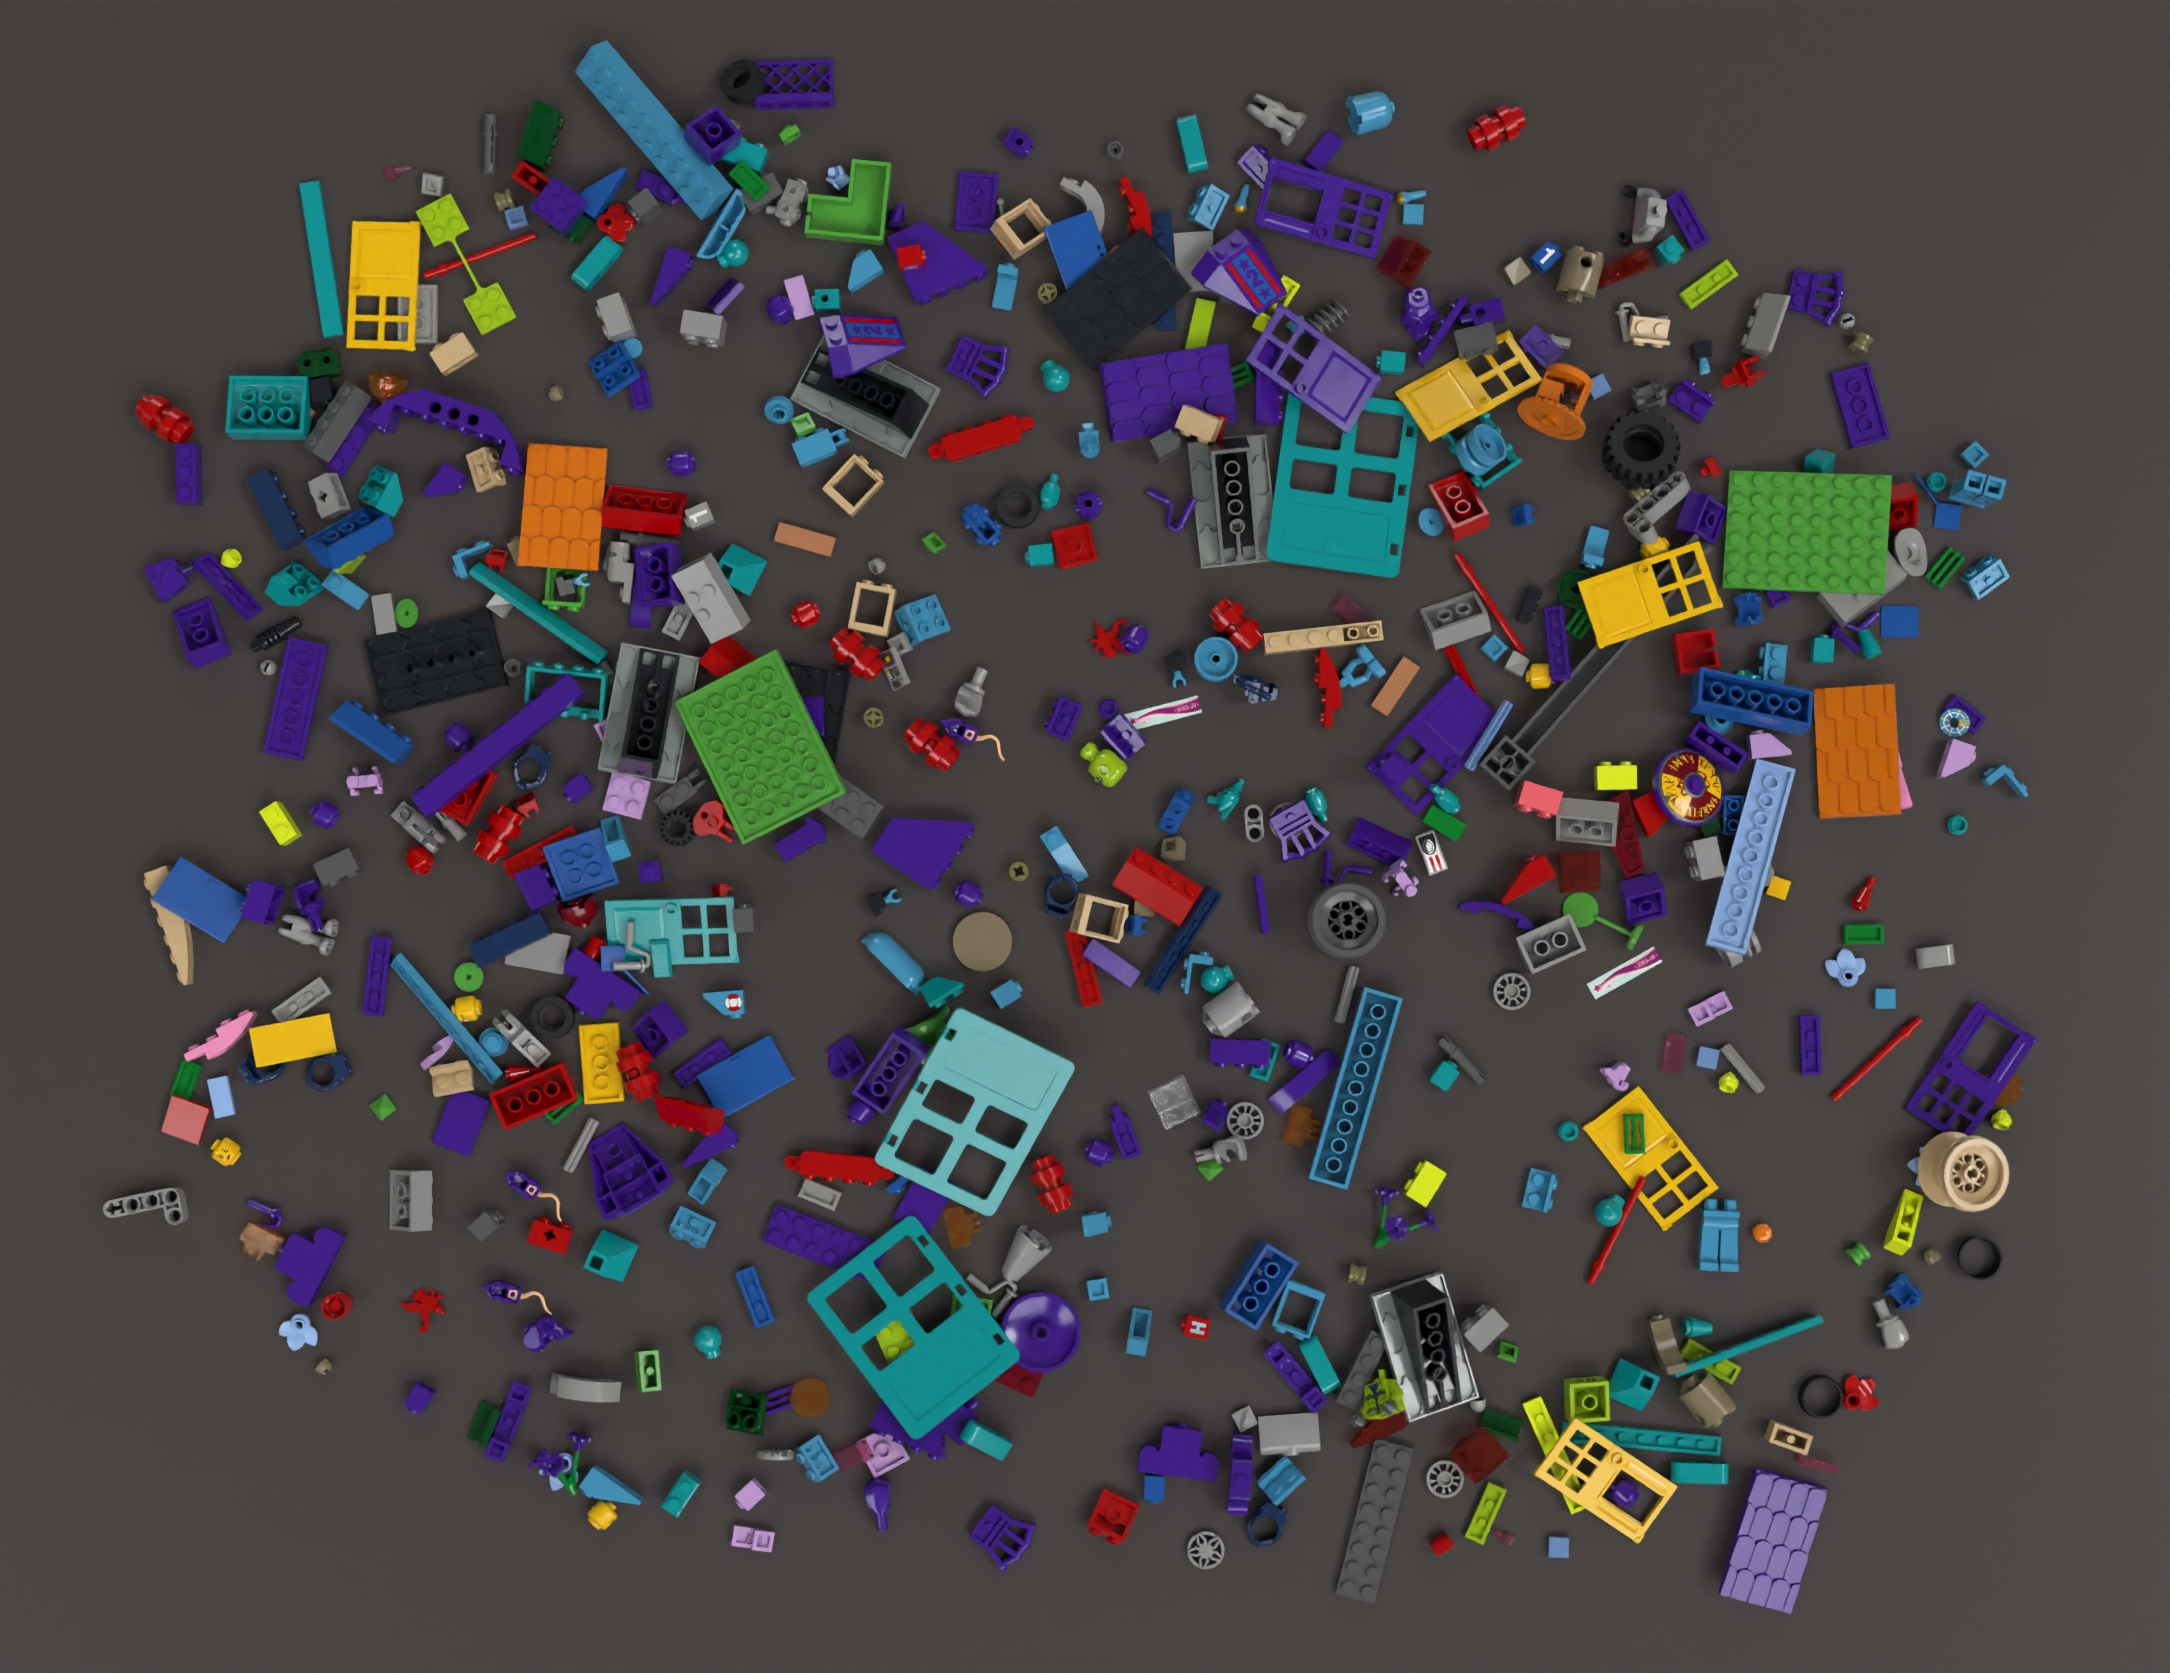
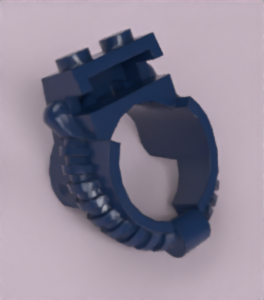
[1232,674,1280,704]
[512,743,553,791]
[1044,872,1082,919]
[238,1050,286,1086]
[304,1053,353,1092]
[1245,1499,1288,1548]

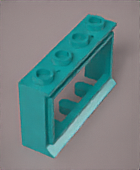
[1440,411,1522,490]
[524,661,609,722]

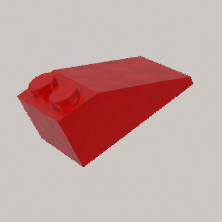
[1428,470,1490,542]
[440,755,500,826]
[1497,854,1556,905]

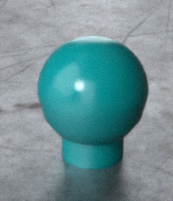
[716,239,749,269]
[1041,360,1070,392]
[1201,965,1234,993]
[1595,1194,1625,1227]
[694,1326,722,1359]

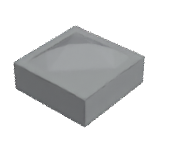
[421,173,444,197]
[887,632,913,656]
[1231,1405,1258,1432]

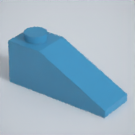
[1040,826,1089,887]
[579,1464,644,1505]

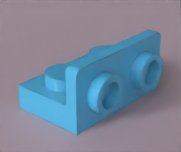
[1187,184,1230,231]
[1959,554,2010,600]
[1756,642,1787,685]
[1521,1167,1558,1213]
[669,1206,716,1249]
[794,1434,839,1483]
[1256,1456,1306,1505]

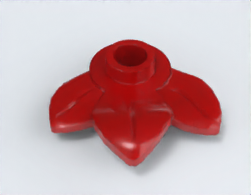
[597,203,637,242]
[1842,1374,1880,1411]

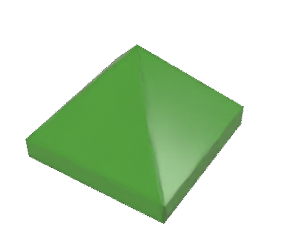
[922,531,947,554]
[369,1093,397,1121]
[1196,1159,1223,1182]
[1497,1341,1519,1363]

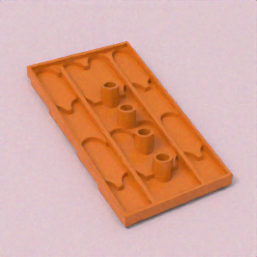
[518,443,608,571]
[1813,684,1901,819]

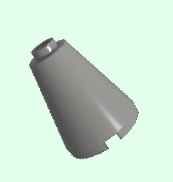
[1002,1225,1053,1282]

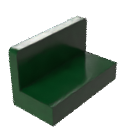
[467,1400,504,1449]
[1478,1408,1523,1442]

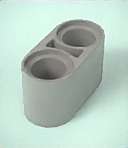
[1244,805,1264,843]
[1915,944,1956,969]

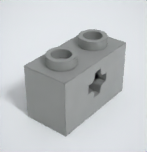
[308,473,351,519]

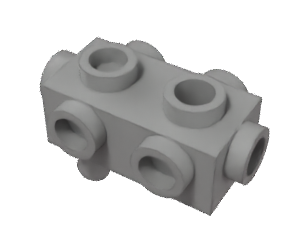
[766,178,809,227]

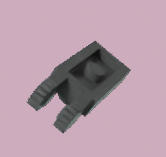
[654,768,709,815]

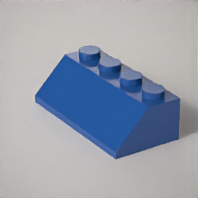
[303,506,395,570]
[328,700,416,766]
[1219,1238,1299,1331]

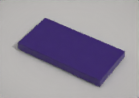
[1829,363,1890,449]

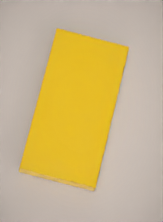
[249,1013,337,1068]
[579,1022,625,1104]

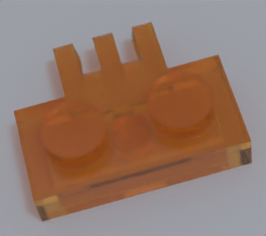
[1282,1104,1323,1147]
[943,1205,983,1249]
[239,1220,285,1261]

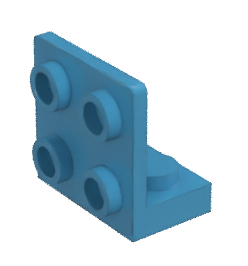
[894,595,951,647]

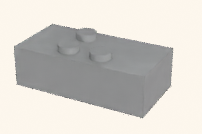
[1817,550,1908,627]
[671,552,751,644]

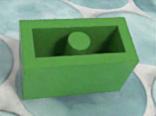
[634,1350,661,1392]

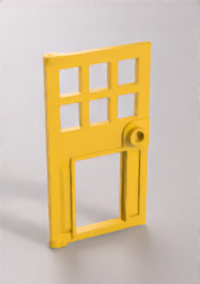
[1533,1417,1677,1544]

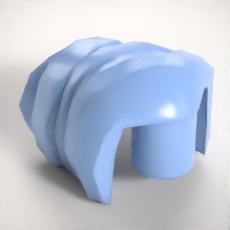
[826,165,850,191]

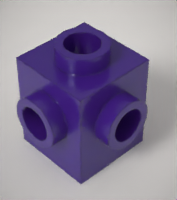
[1074,490,1103,520]

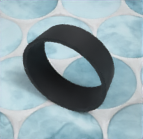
[1957,1237,2003,1281]
[1798,1374,1843,1418]

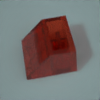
[1376,235,1432,289]

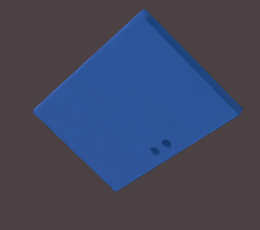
[1043,210,1108,291]
[151,856,247,944]
[696,1035,795,1118]

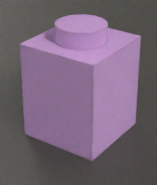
[734,1477,768,1511]

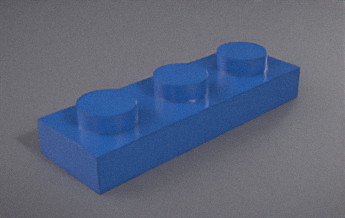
[735,1265,776,1329]

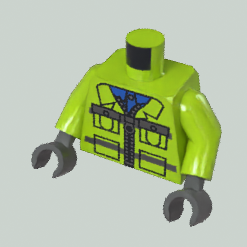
[1349,1370,1406,1427]

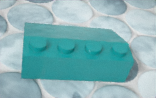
[225,376,311,440]

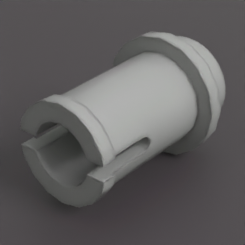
[1547,333,1571,350]

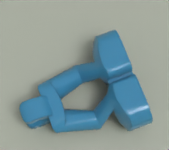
[1339,643,1386,688]

